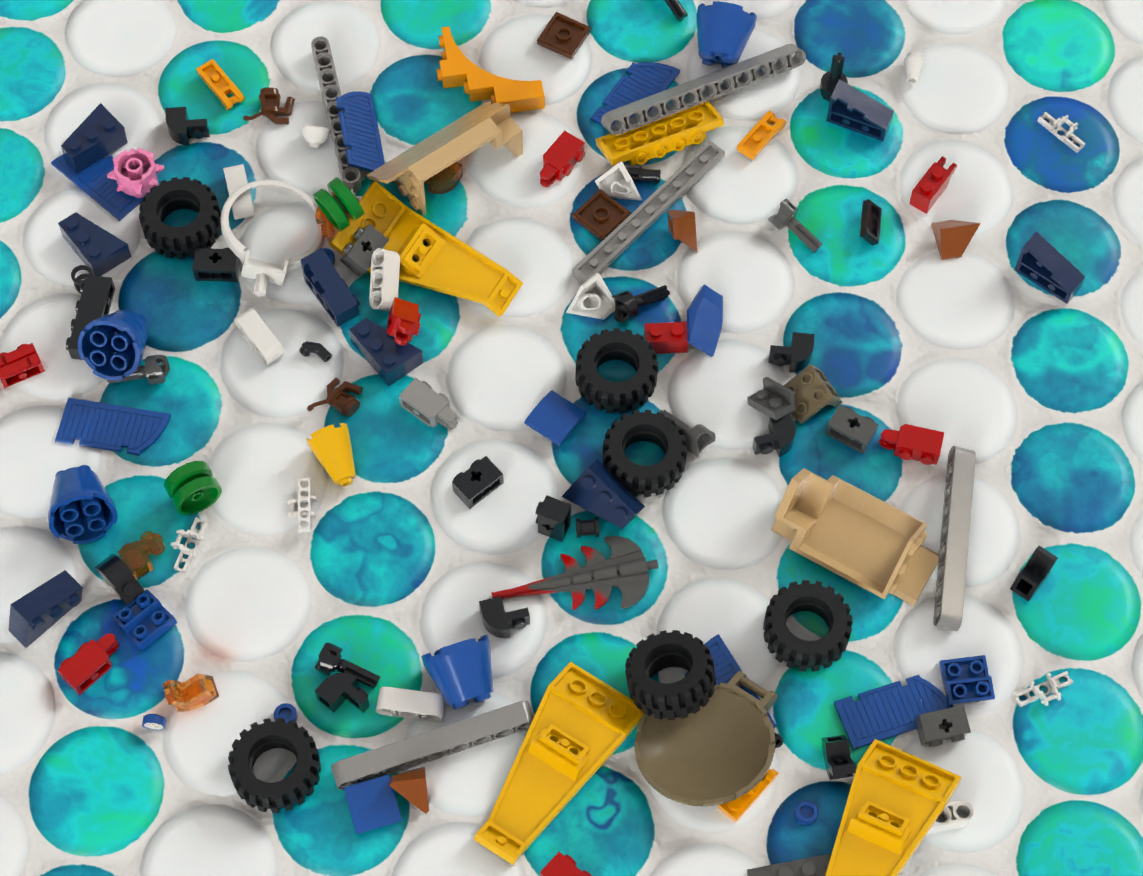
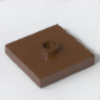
[537,12,591,60]
[572,189,631,241]

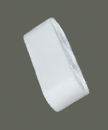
[223,164,255,220]
[369,248,400,312]
[233,308,285,365]
[376,687,445,722]
[926,801,974,835]

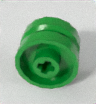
[312,177,365,232]
[164,461,222,515]

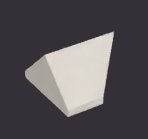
[595,161,643,201]
[566,273,615,320]

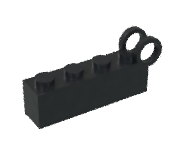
[66,265,115,360]

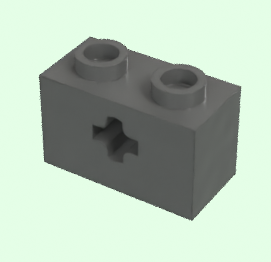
[340,224,389,276]
[825,405,878,454]
[914,705,971,747]

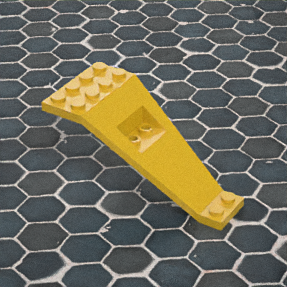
[328,181,523,317]

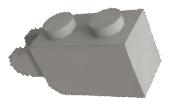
[399,378,458,430]

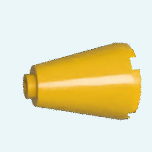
[306,423,356,487]

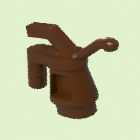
[243,87,295,124]
[307,378,363,417]

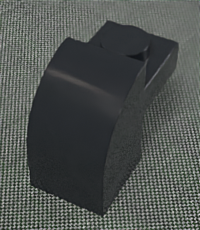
[165,107,210,145]
[768,332,814,373]
[752,413,796,457]
[1010,546,1058,602]
[94,554,145,605]
[479,596,530,638]
[315,673,370,713]
[821,735,856,780]

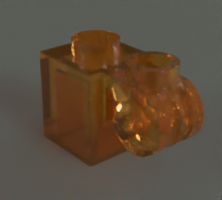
[117,531,165,580]

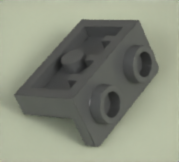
[747,377,796,420]

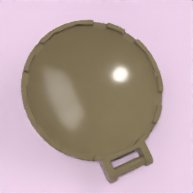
[634,671,778,806]

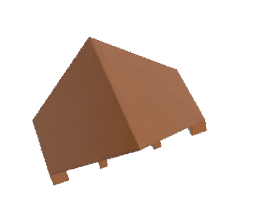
[667,210,698,253]
[931,220,981,260]
[389,767,429,814]

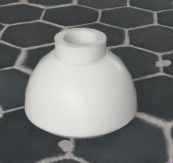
[302,125,330,148]

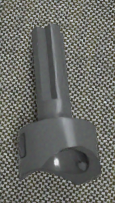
[768,199,822,253]
[107,355,170,385]
[660,410,716,458]

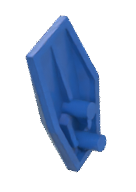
[687,284,723,357]

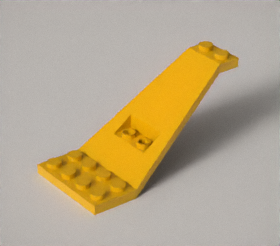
[474,662,644,865]
[825,739,961,876]

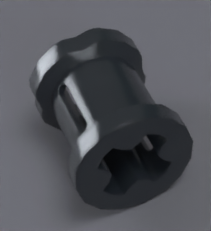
[576,517,599,538]

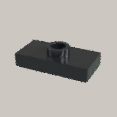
[860,199,882,246]

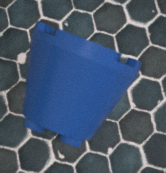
[696,1,757,68]
[78,310,149,381]
[48,465,117,544]
[421,635,493,710]

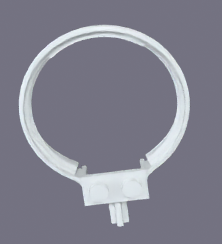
[220,180,325,297]

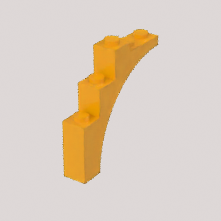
[436,26,545,113]

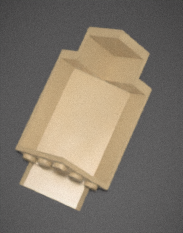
[366,102,523,216]
[771,468,939,606]

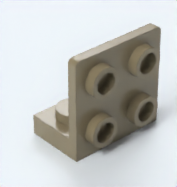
[783,364,842,424]

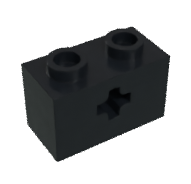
[193,247,240,282]
[452,456,503,509]
[535,495,571,542]

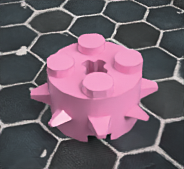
[107,148,164,198]

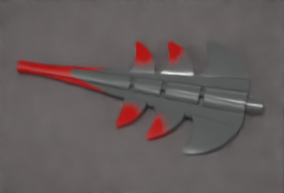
[491,536,658,610]

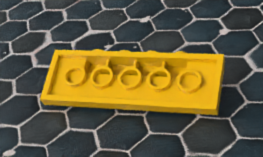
[595,101,724,166]

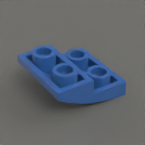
[524,390,587,446]
[111,589,178,651]
[939,655,995,705]
[343,774,402,834]

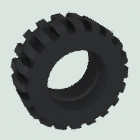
[139,177,221,259]
[575,328,658,414]
[603,410,687,497]
[763,580,853,672]
[625,630,716,720]
[228,718,321,813]

